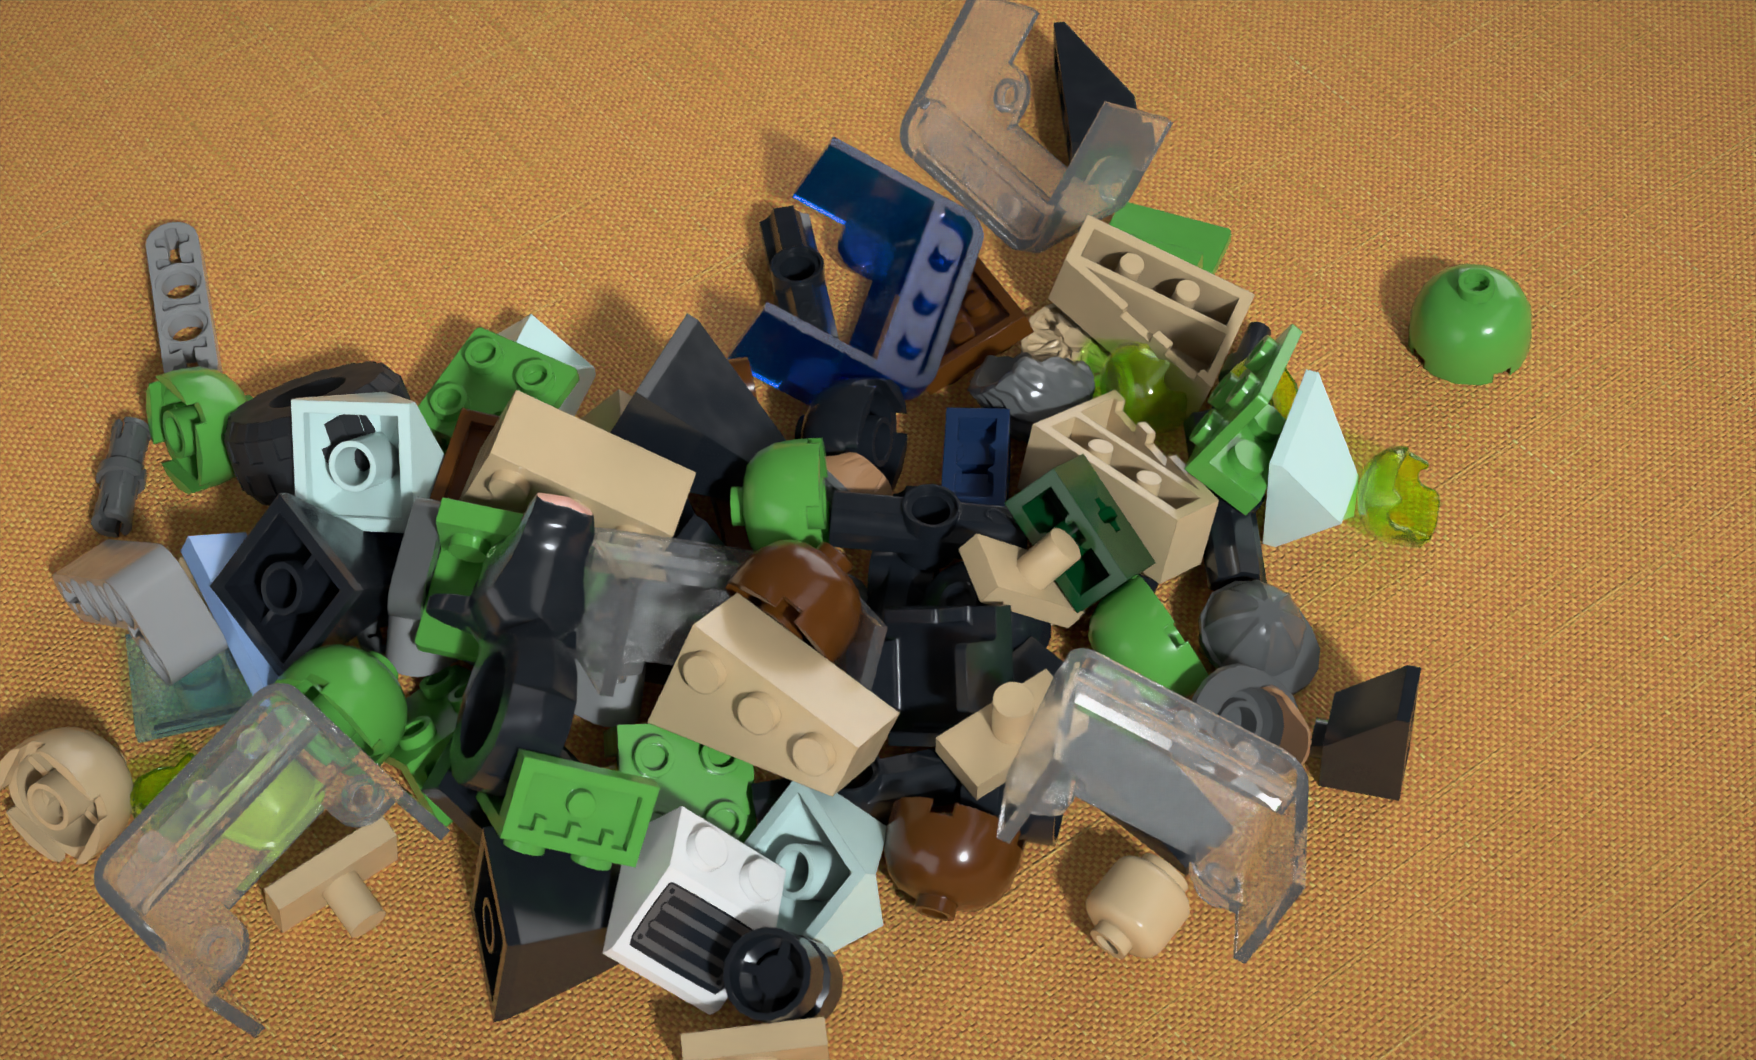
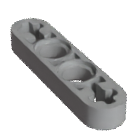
[146,222,223,373]

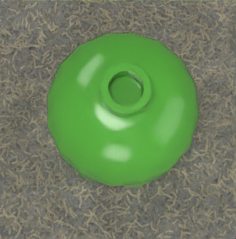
[1408,263,1532,386]
[146,366,253,494]
[730,438,830,551]
[1086,575,1209,709]
[270,644,408,779]

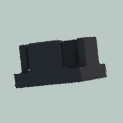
[855,605,1014,747]

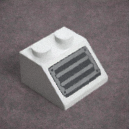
[602,806,786,1015]

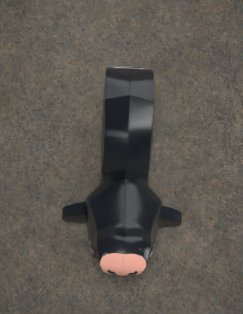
[426,493,595,798]

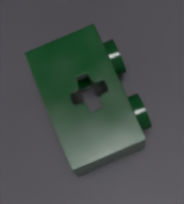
[1004,454,1156,614]

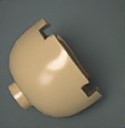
[0,727,135,865]

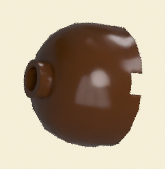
[725,540,862,663]
[884,797,1026,921]

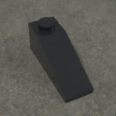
[1053,22,1151,184]

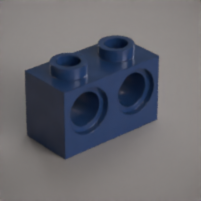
[941,408,1011,506]

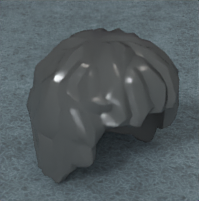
[967,352,1095,444]

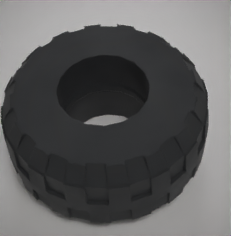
[224,361,411,506]

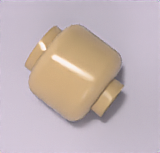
[1085,853,1190,959]

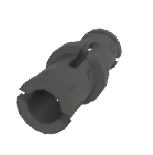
[91,417,151,538]

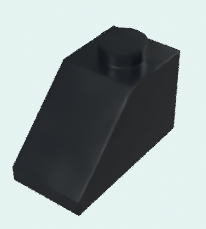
[1309,665,1421,801]

